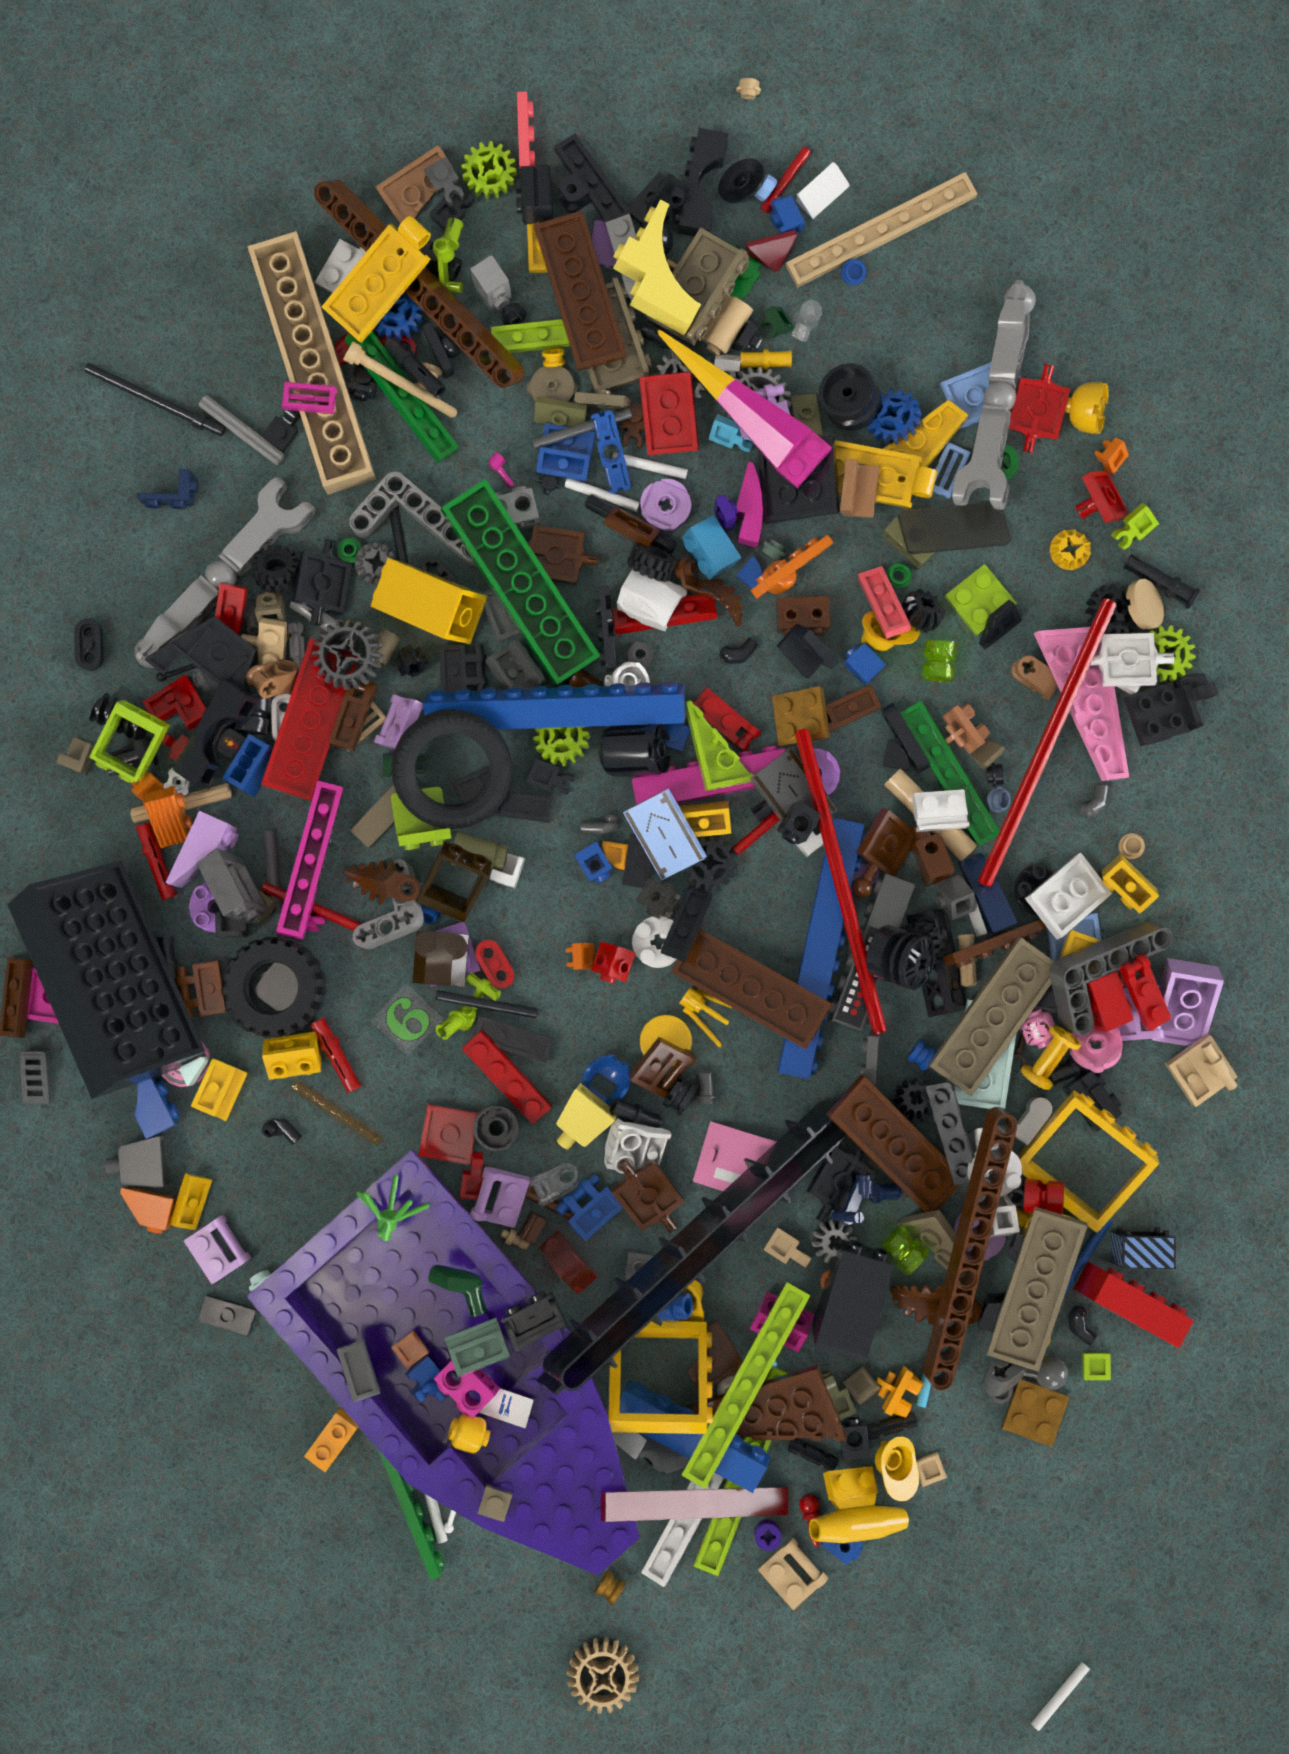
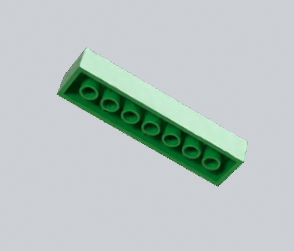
[441,479,600,686]

